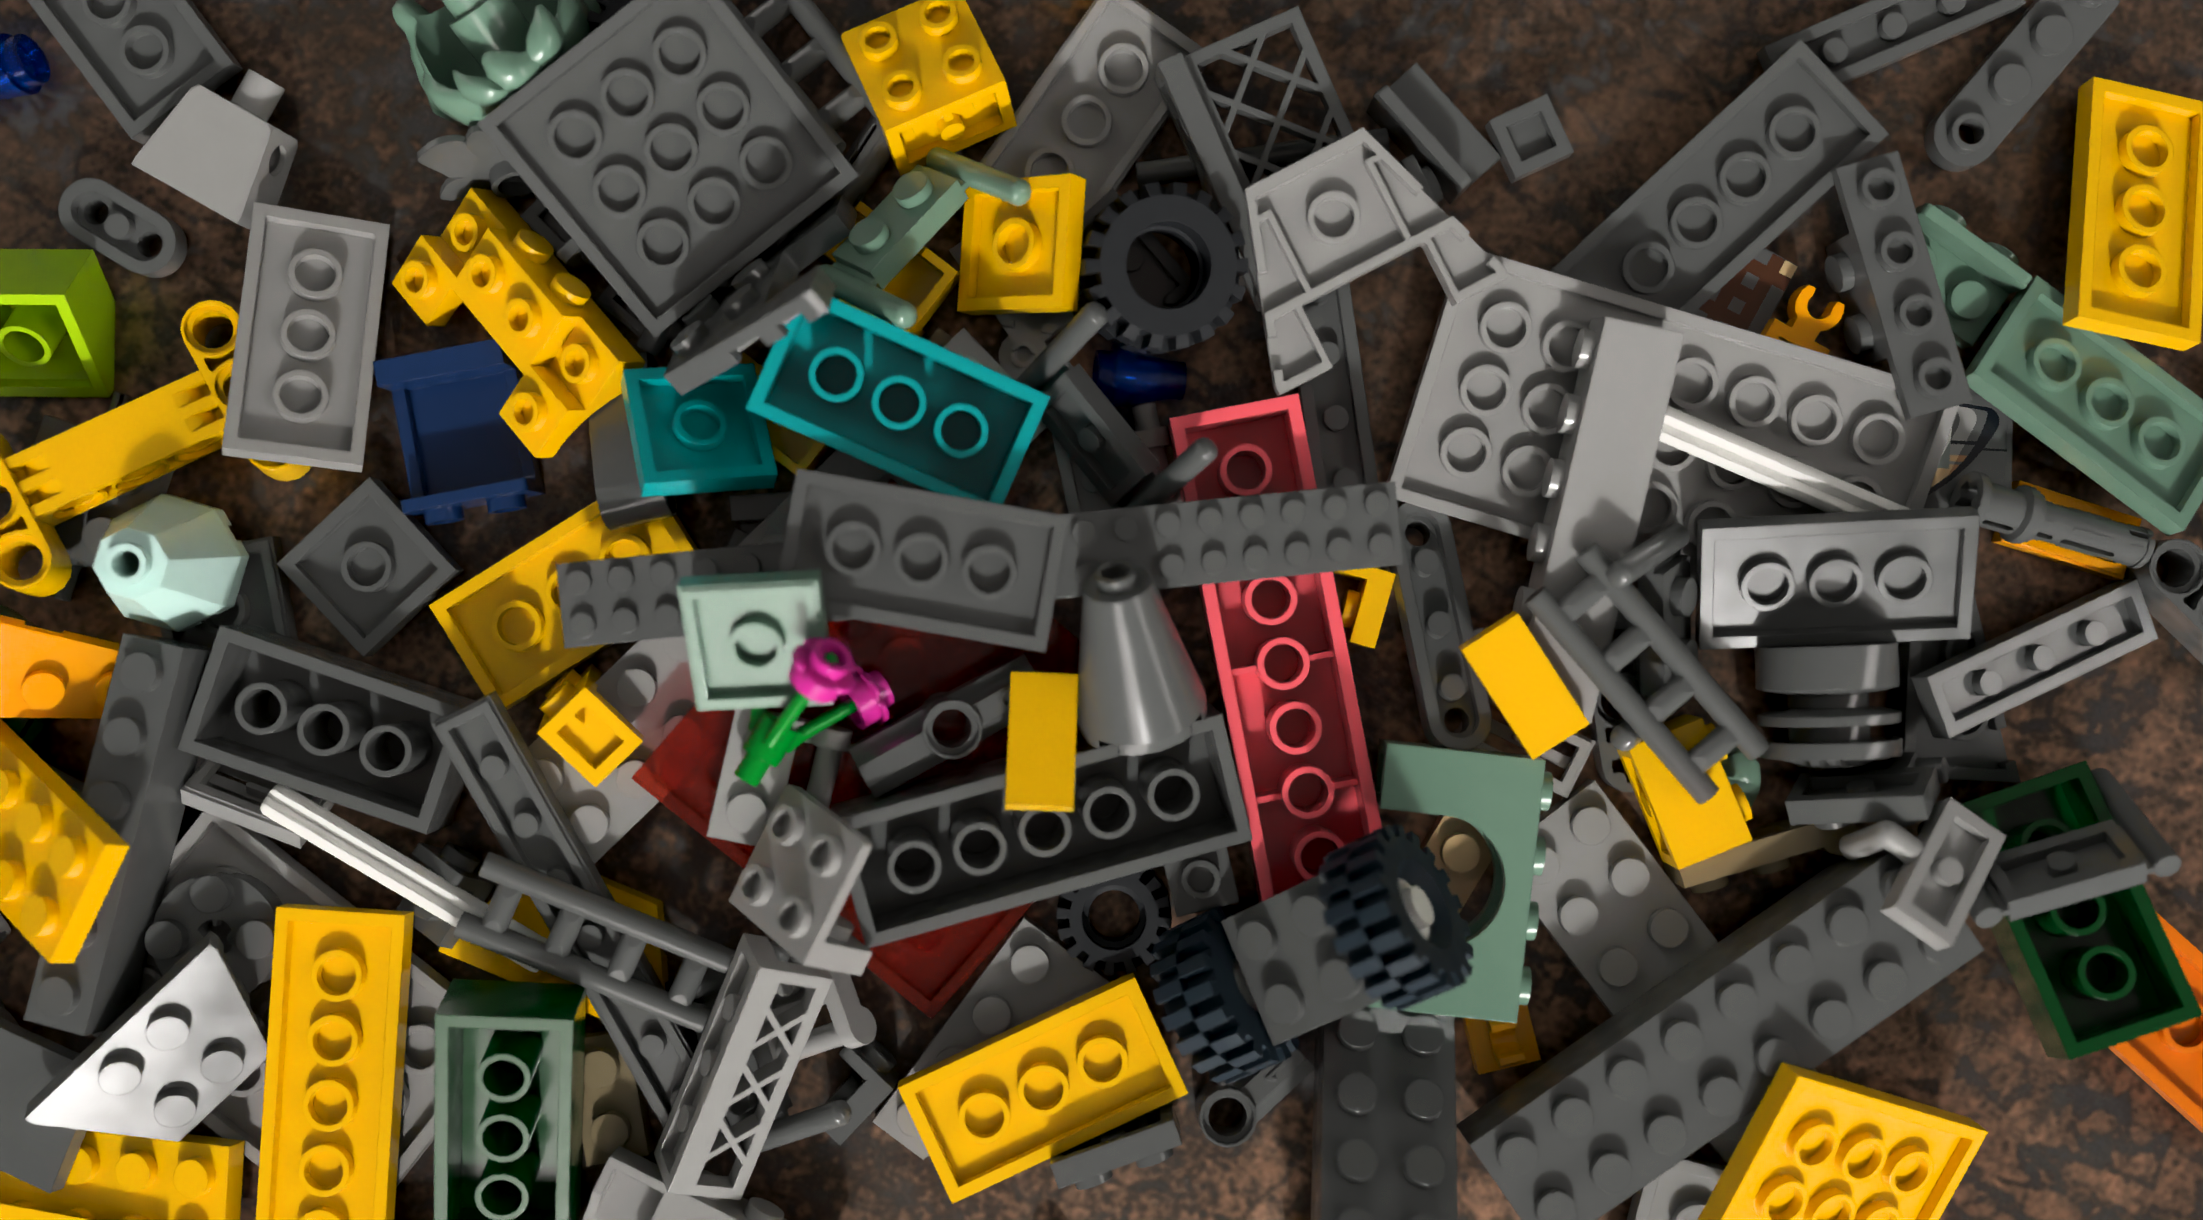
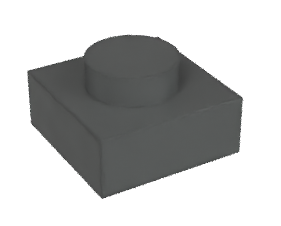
[1484,94,1574,184]

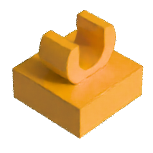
[1462,1005,1541,1075]

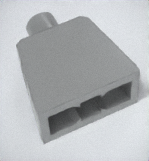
[131,69,298,229]

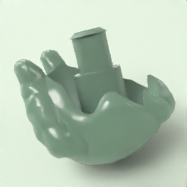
[392,0,602,127]

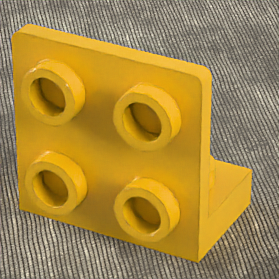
[841,0,1017,176]

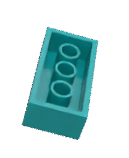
[745,298,1051,505]

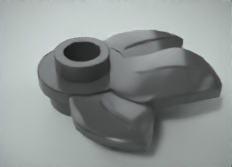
[417,125,535,201]

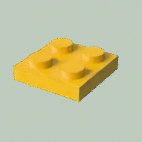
[957,173,1086,315]

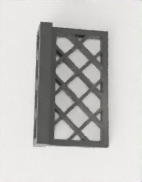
[1154,6,1354,312]

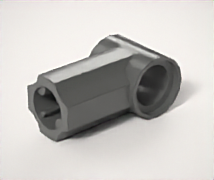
[1194,1048,1315,1148]

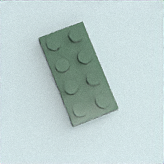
[1965,275,2203,536]

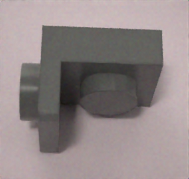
[396,842,496,949]
[1164,847,1240,917]
[825,1039,900,1145]

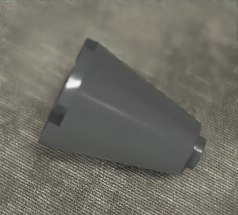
[1077,560,1208,756]

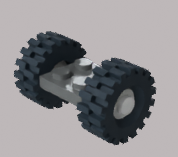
[1150,824,1473,1084]

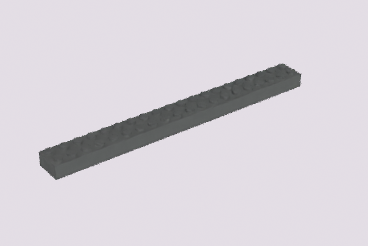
[556,481,1403,648]

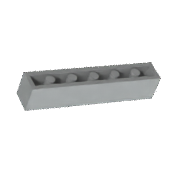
[1512,317,1685,723]

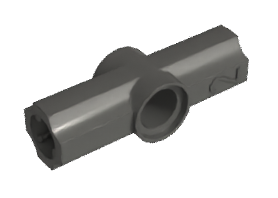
[847,652,1035,799]

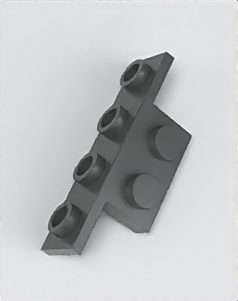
[1825,150,1973,420]

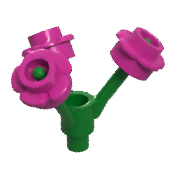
[734,637,895,787]

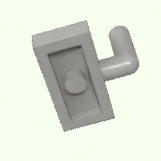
[1839,797,2006,951]

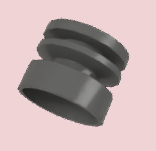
[1754,642,1903,768]

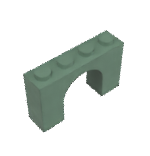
[1367,738,1553,1024]

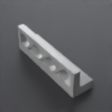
[654,933,833,1200]

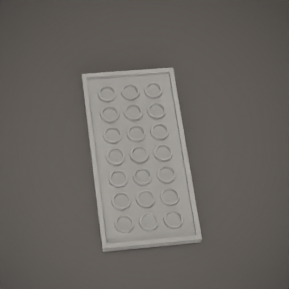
[1387,252,1959,581]

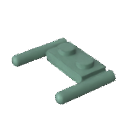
[820,147,1032,329]

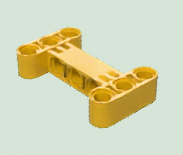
[0,300,311,597]

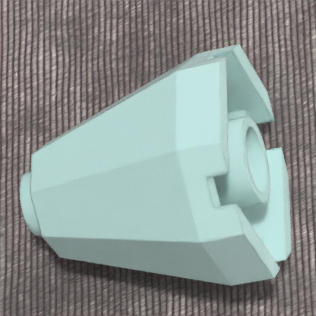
[93,494,249,632]

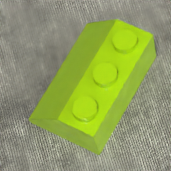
[0,249,115,398]

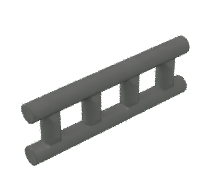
[723,0,878,153]
[1524,542,1770,804]
[453,852,736,1033]

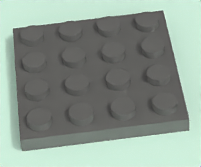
[477,0,859,338]

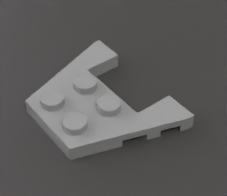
[1243,128,1510,397]

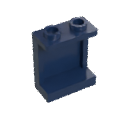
[373,339,546,525]

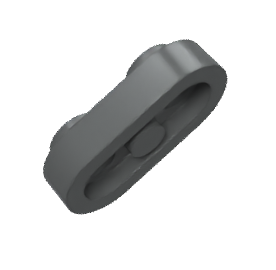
[58,178,187,278]

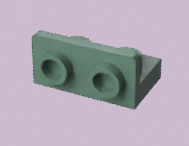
[1915,203,2032,349]

